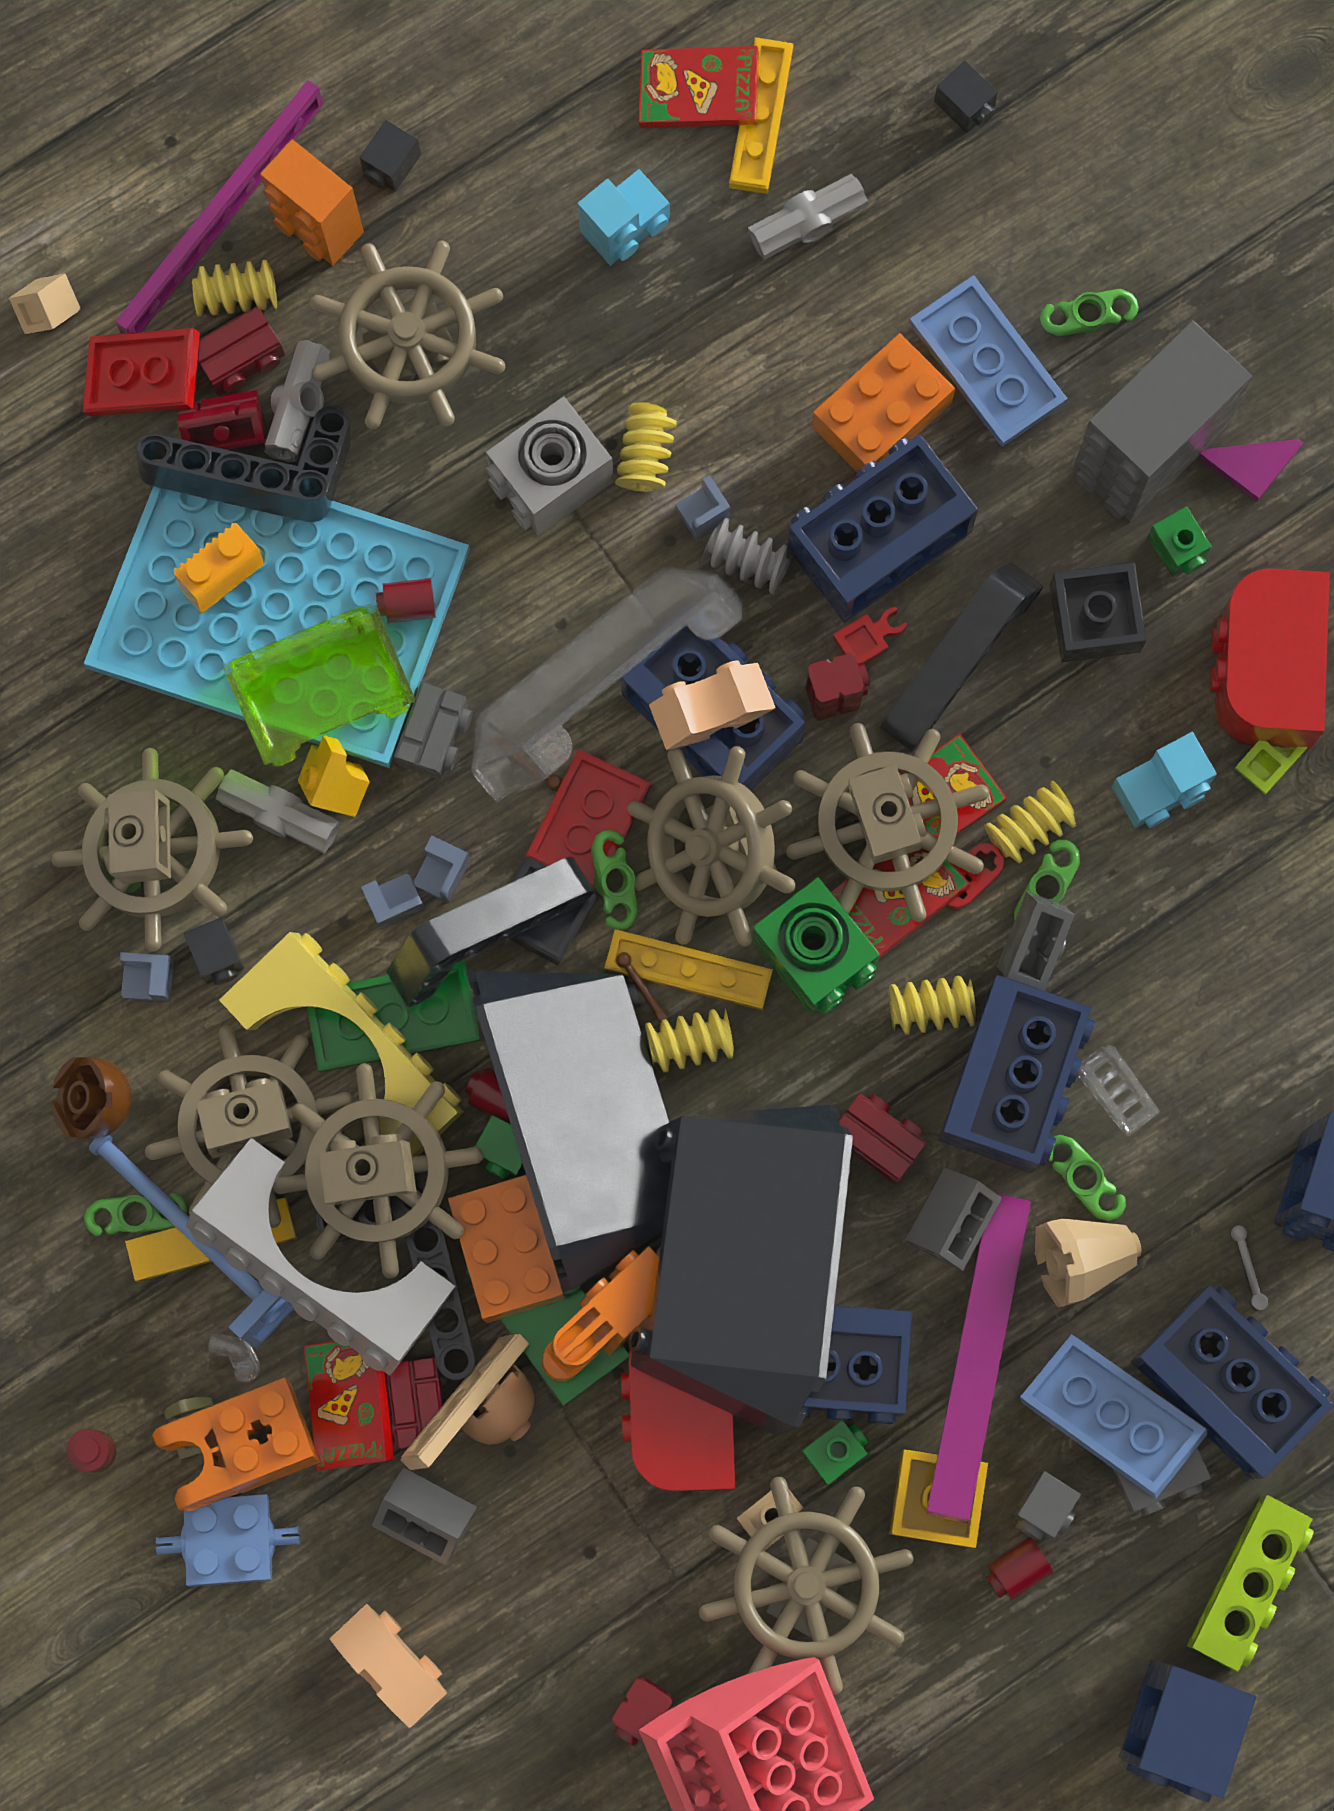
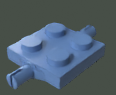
[156,1494,300,1587]

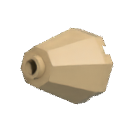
[1035,1219,1141,1307]

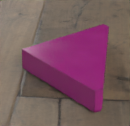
[1198,439,1303,502]

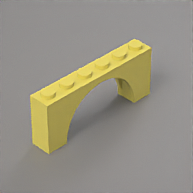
[219,932,464,1157]

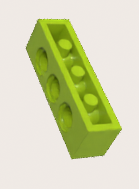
[1187,1495,1314,1672]

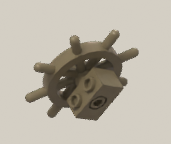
[310,240,505,429]
[786,723,989,922]
[627,746,795,946]
[51,748,253,951]
[145,1025,354,1228]
[272,1063,483,1279]
[699,1477,913,1695]

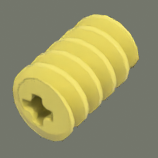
[192,260,277,317]
[615,403,677,492]
[984,781,1076,863]
[888,976,976,1035]
[645,1009,734,1073]

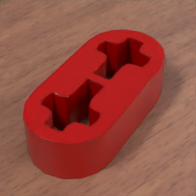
[946,843,1004,910]

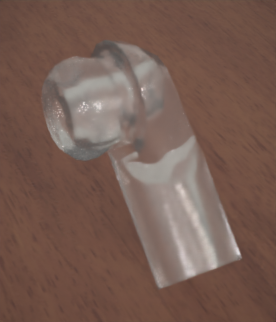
[208,1332,260,1383]

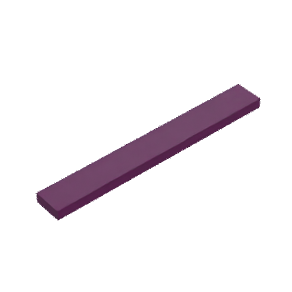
[115,80,323,334]
[926,1194,1031,1524]

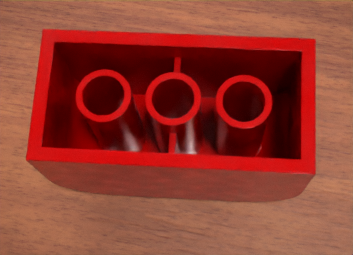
[1209,569,1330,749]
[621,1351,735,1492]

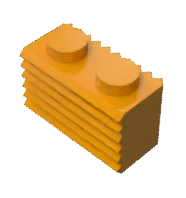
[174,523,264,614]

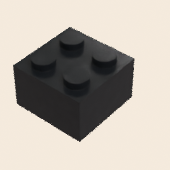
[1049,563,1147,662]

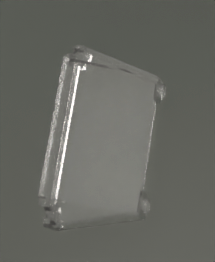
[471,567,745,803]

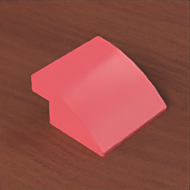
[639,1657,874,1811]

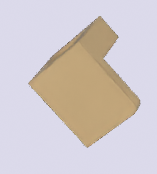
[9,273,80,334]

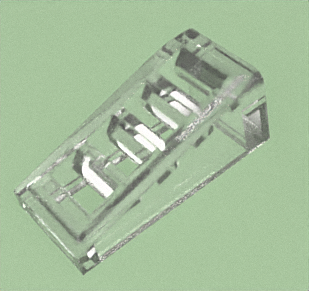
[1078,1045,1160,1137]

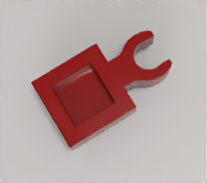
[833,607,907,665]

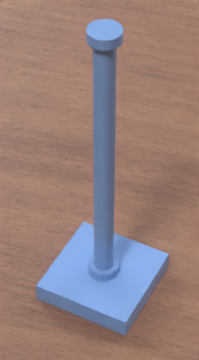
[89,1135,294,1349]

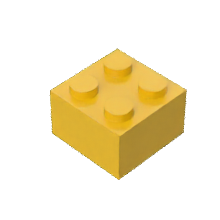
[889,1449,988,1548]

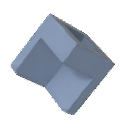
[675,475,730,541]
[414,835,471,903]
[361,874,425,930]
[119,952,174,1002]

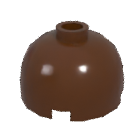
[51,1056,131,1139]

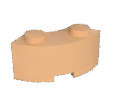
[649,661,775,750]
[330,1604,447,1728]

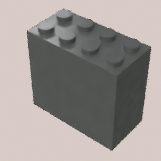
[1072,320,1253,524]

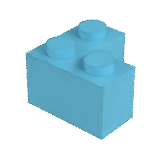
[577,169,670,266]
[1112,732,1217,828]

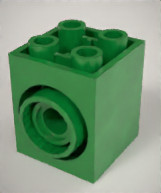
[752,877,880,1017]

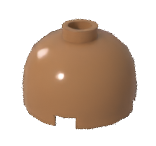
[460,1363,535,1445]

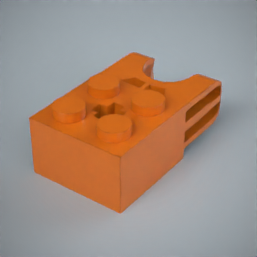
[541,1247,659,1382]
[152,1377,320,1512]

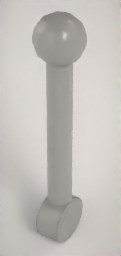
[1231,1225,1268,1310]

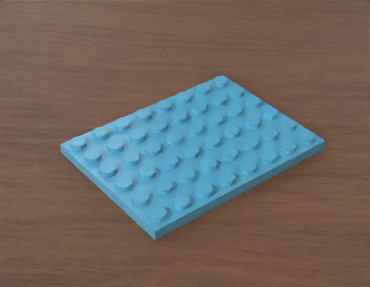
[84,468,470,768]

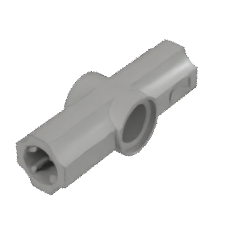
[748,173,868,260]
[264,340,330,462]
[215,769,340,854]

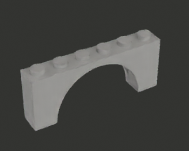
[185,1138,455,1375]

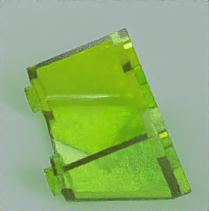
[222,604,416,767]

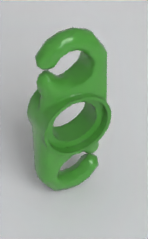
[1040,289,1139,336]
[591,830,638,931]
[1014,840,1080,919]
[1049,1135,1126,1221]
[84,1192,187,1236]

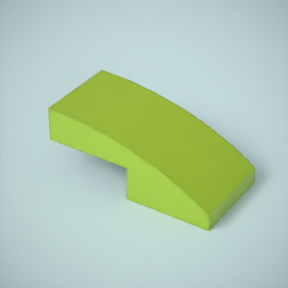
[1234,741,1308,795]

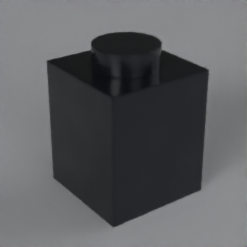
[934,61,998,133]
[359,120,421,192]
[184,917,245,985]

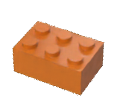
[260,139,364,266]
[812,333,955,472]
[448,1175,566,1323]

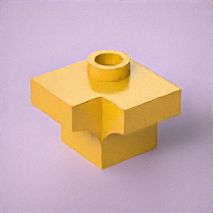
[298,735,370,817]

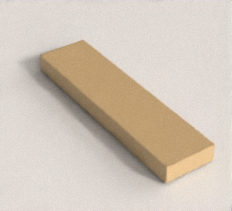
[401,1334,529,1470]

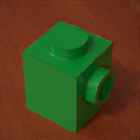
[1147,506,1212,577]
[475,1115,525,1180]
[801,1420,869,1485]

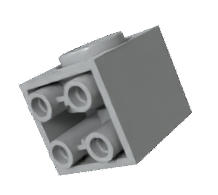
[485,396,614,537]

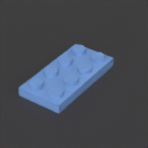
[909,275,1068,447]
[1020,1334,1207,1499]

